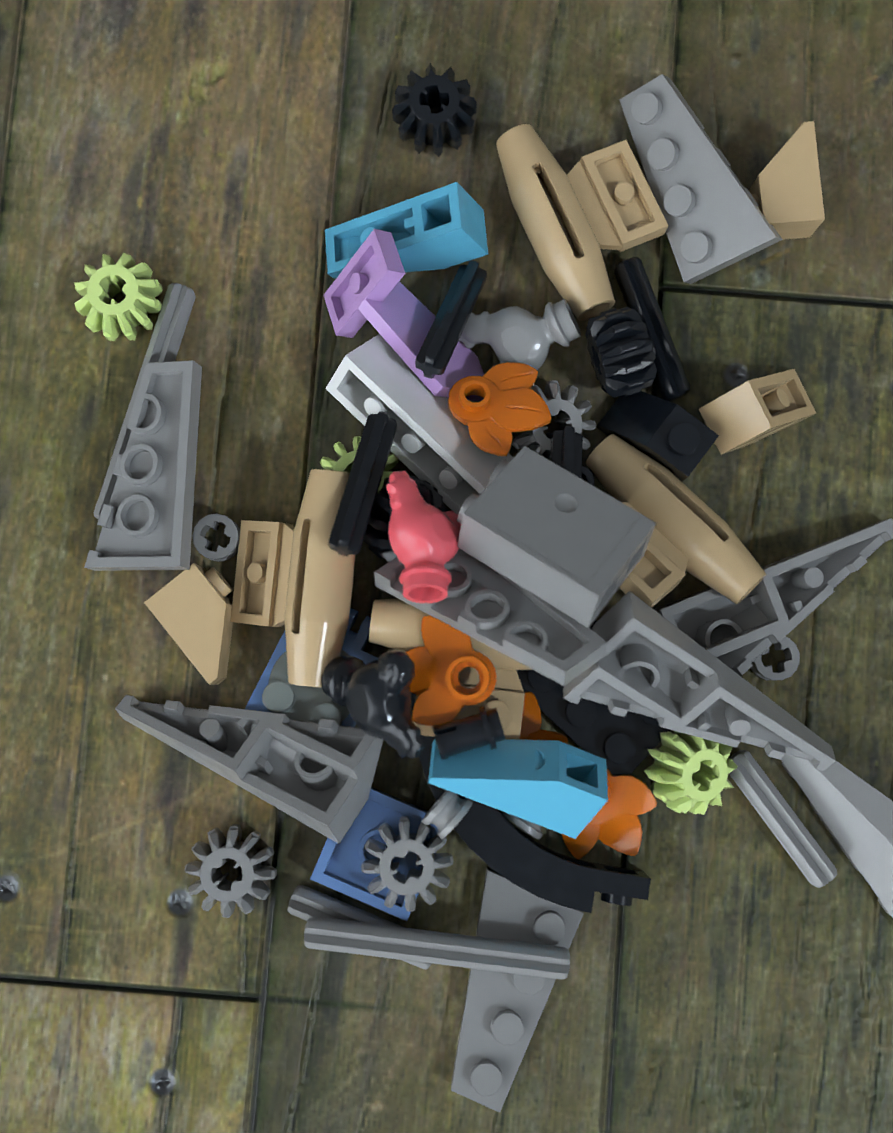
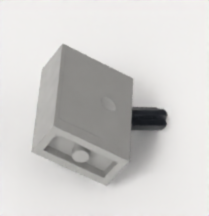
[457,426,656,628]

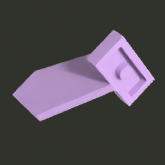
[323,229,484,402]

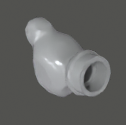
[459,299,582,370]

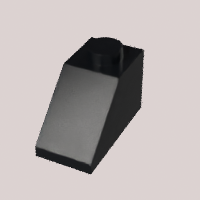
[596,391,719,482]

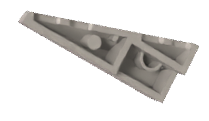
[654,518,893,676]
[563,591,837,771]
[115,695,383,844]
[781,754,893,918]

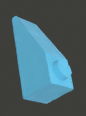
[325,182,488,278]

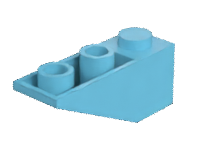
[428,739,608,839]

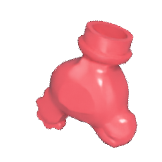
[386,471,461,603]

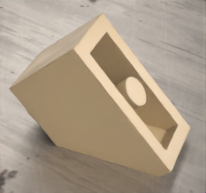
[749,121,825,240]
[699,369,816,455]
[144,563,233,685]

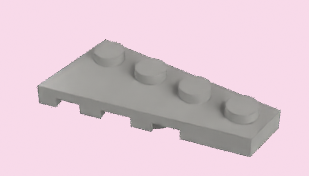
[619,74,783,284]
[84,360,202,571]
[451,867,584,1113]

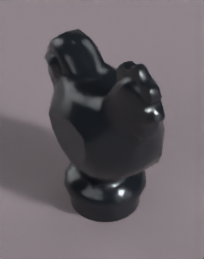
[321,649,424,758]

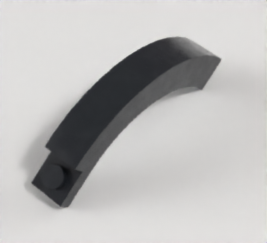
[411,693,651,913]

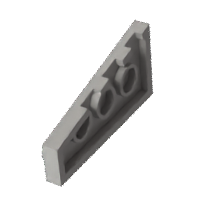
[374,548,606,686]

